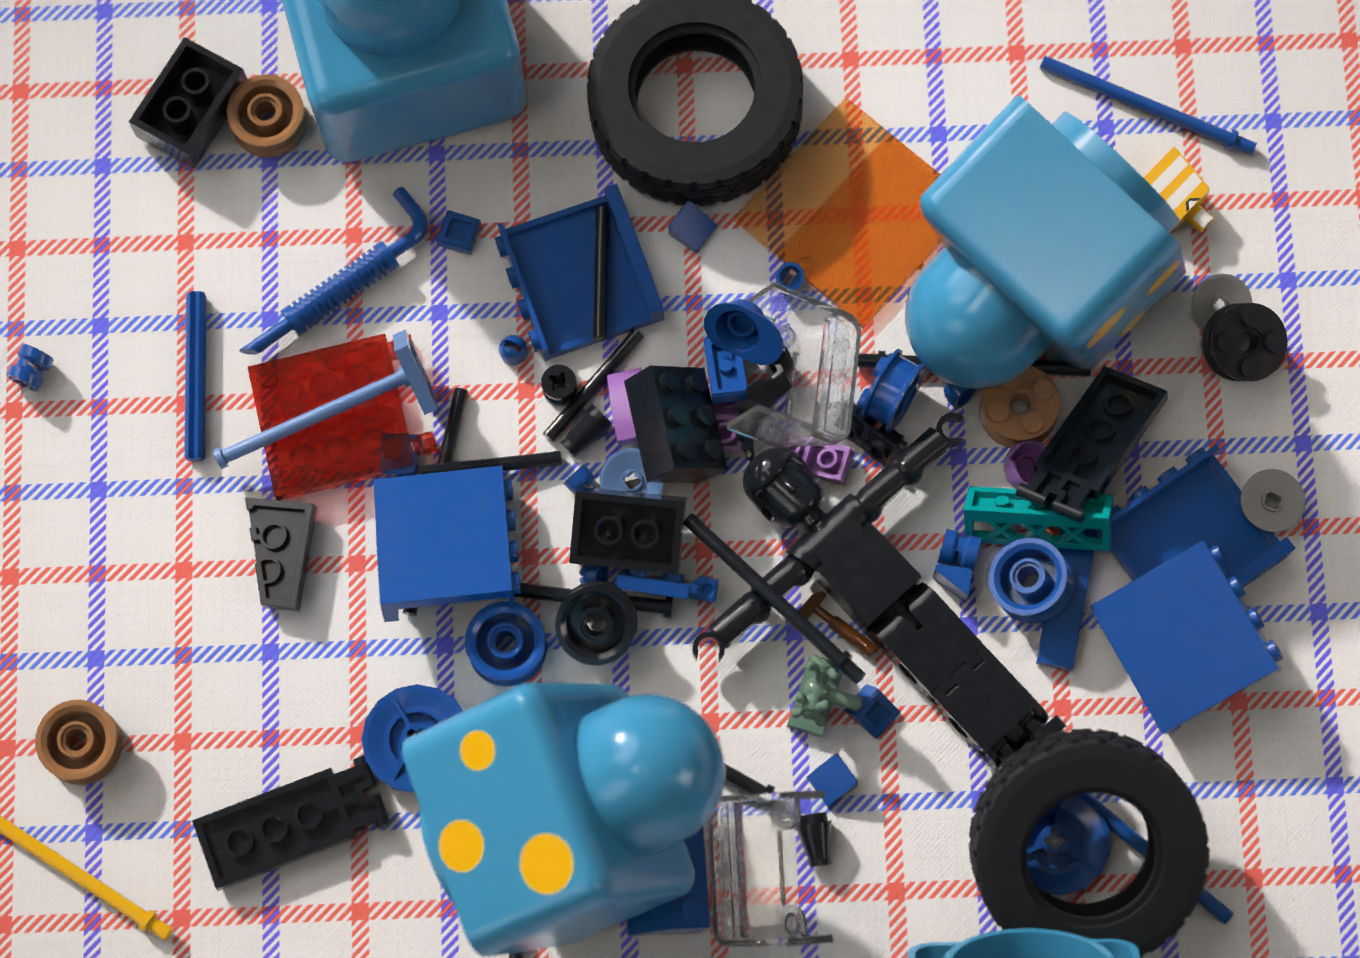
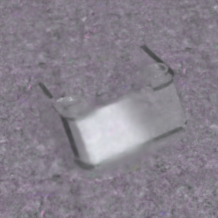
[727,282,861,447]
[707,790,833,946]

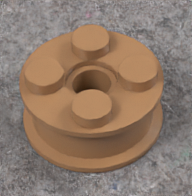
[227,74,307,158]
[979,366,1060,448]
[35,700,122,785]

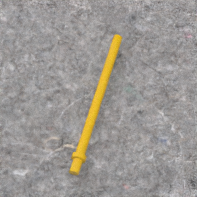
[0,816,173,941]

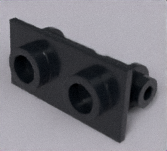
[833,401,909,466]

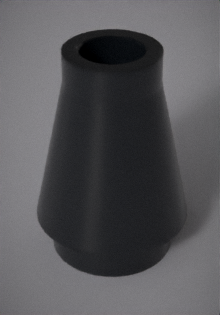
[560,404,613,457]
[795,812,832,867]

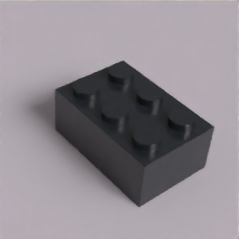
[128,37,247,169]
[624,365,728,483]
[569,487,687,574]

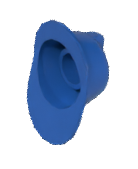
[704,299,783,365]

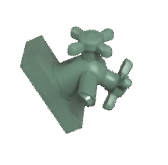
[787,654,862,738]

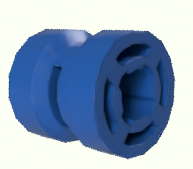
[6,344,54,392]
[937,529,982,572]

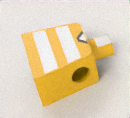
[1143,147,1214,233]

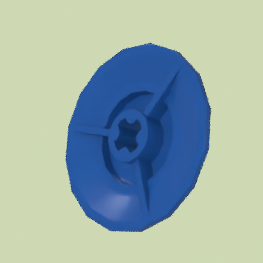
[361,684,464,793]
[1027,794,1110,896]

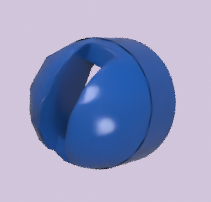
[775,262,804,292]
[499,335,528,365]
[944,382,975,409]
[563,464,595,494]
[579,565,609,584]

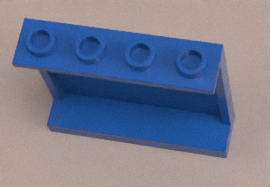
[494,183,665,361]
[1096,445,1296,588]
[373,466,521,622]
[1089,540,1284,734]

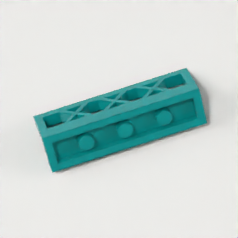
[963,486,1114,551]

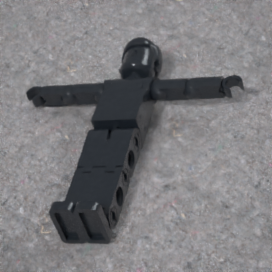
[692,412,1067,771]

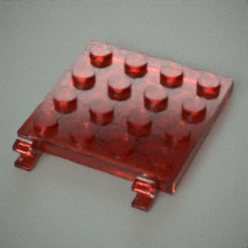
[247,334,439,501]

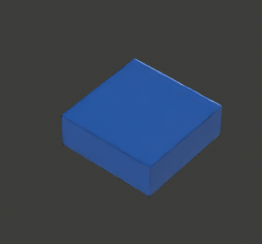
[436,210,481,255]

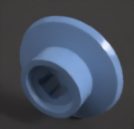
[600,448,664,495]

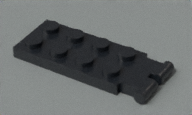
[1015,366,1168,523]
[192,755,391,891]

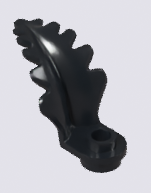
[733,344,796,461]

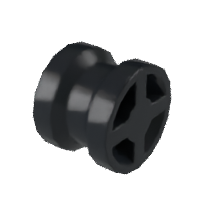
[541,365,578,406]

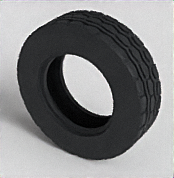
[587,0,803,206]
[968,728,1210,958]

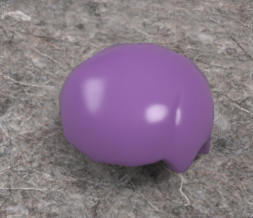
[1003,440,1046,489]

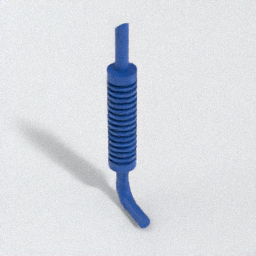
[239,187,427,355]

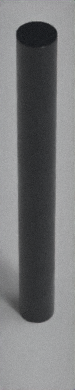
[593,206,609,342]
[542,328,644,443]
[418,451,562,475]

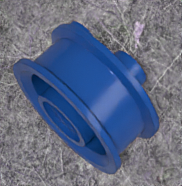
[856,348,927,433]
[988,538,1074,624]
[465,601,547,686]

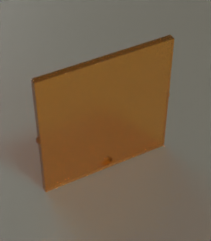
[733,97,942,329]

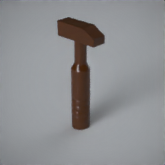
[799,591,878,658]

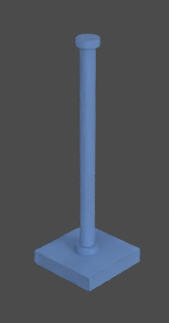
[213,329,438,469]

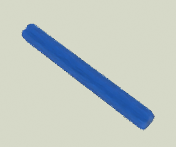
[184,291,207,462]

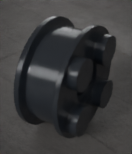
[1202,303,1288,382]
[555,581,637,665]

